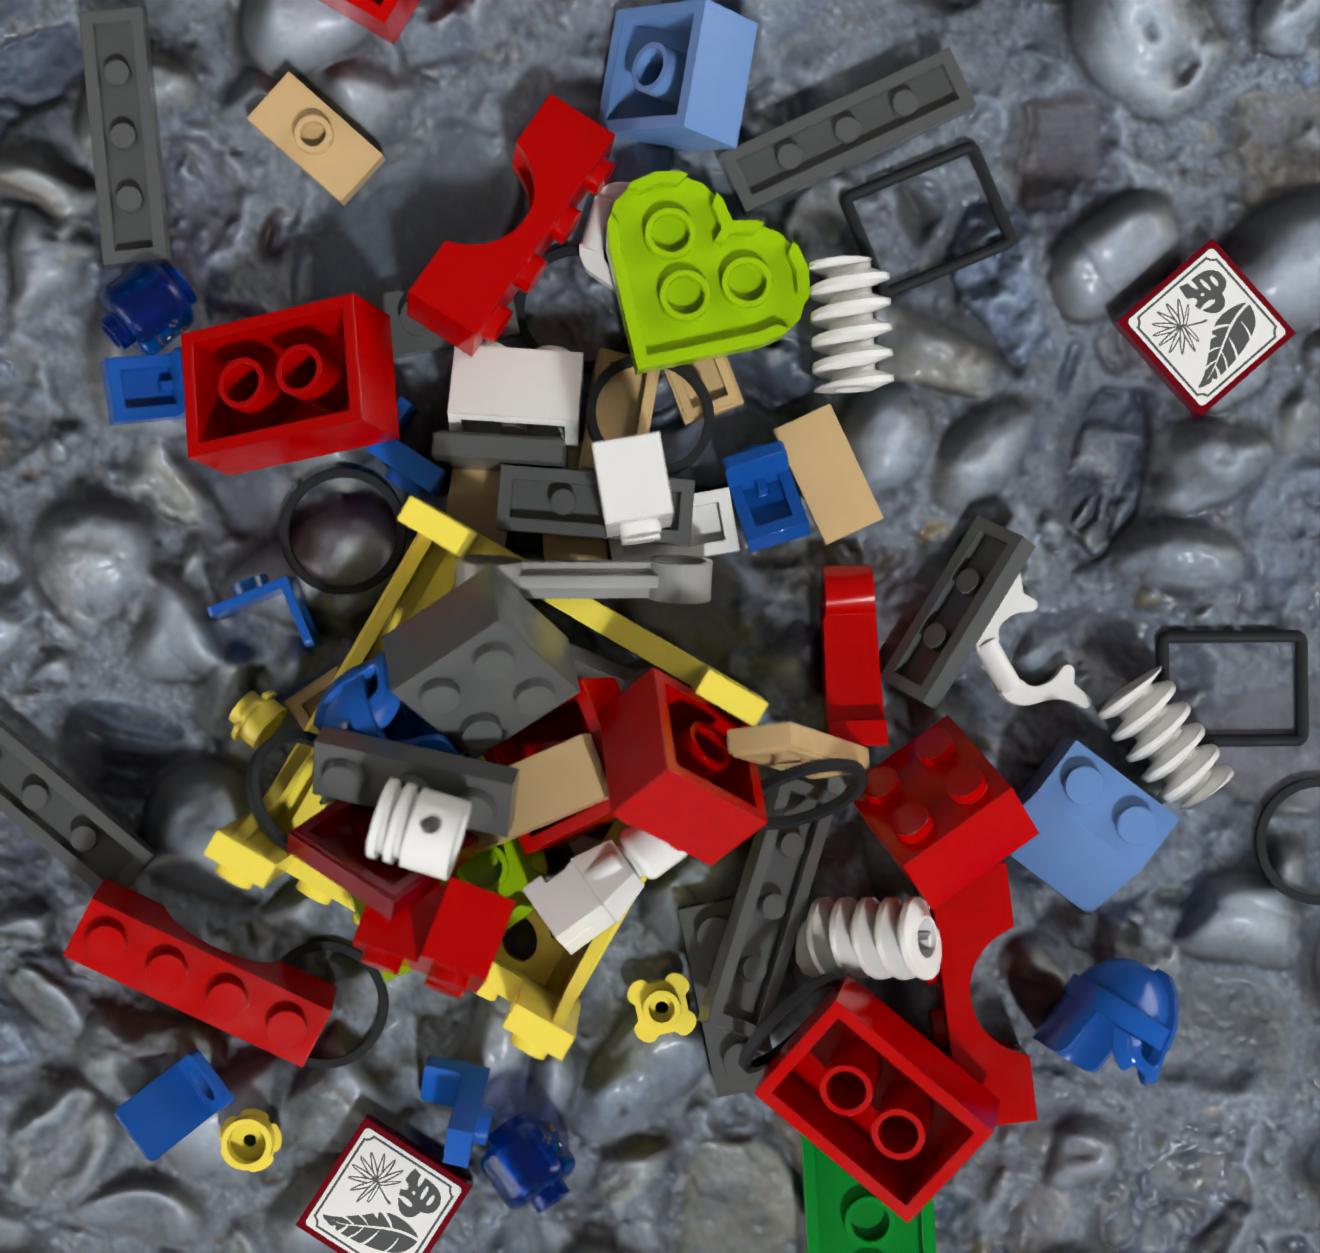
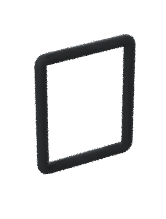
[840,141,1016,298]
[1156,630,1309,747]

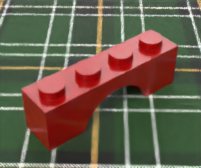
[407,93,616,357]
[913,860,1038,1126]
[63,877,337,1068]

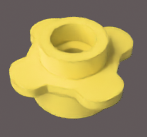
[627,972,697,1043]

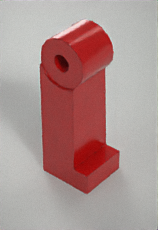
[819,564,888,746]

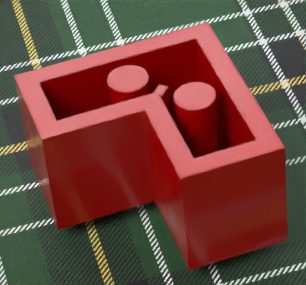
[352,877,516,998]

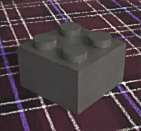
[383,566,580,759]

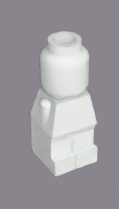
[522,825,687,955]

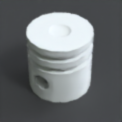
[366,778,472,881]

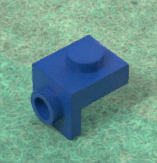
[100,347,186,426]
[365,396,450,498]
[722,441,810,553]
[420,1055,495,1168]

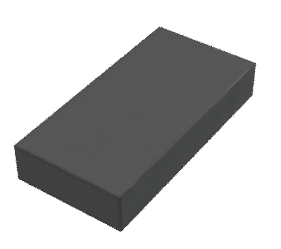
[432,430,569,471]

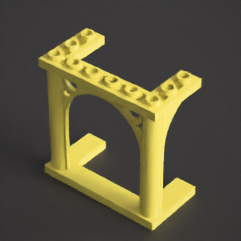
[203,496,769,1061]

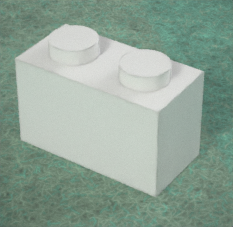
[447,341,584,450]
[592,431,674,546]

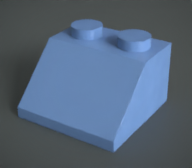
[597,0,758,151]
[1010,737,1180,915]

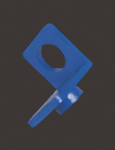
[207,573,323,648]
[115,1049,235,1161]

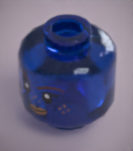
[98,260,197,355]
[480,1112,576,1214]

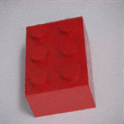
[181,293,400,476]
[754,973,1000,1223]

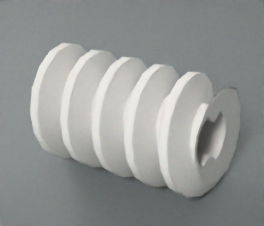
[808,256,894,394]
[1096,666,1234,810]
[795,896,942,980]

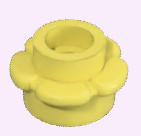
[229,690,287,749]
[219,1108,282,1172]

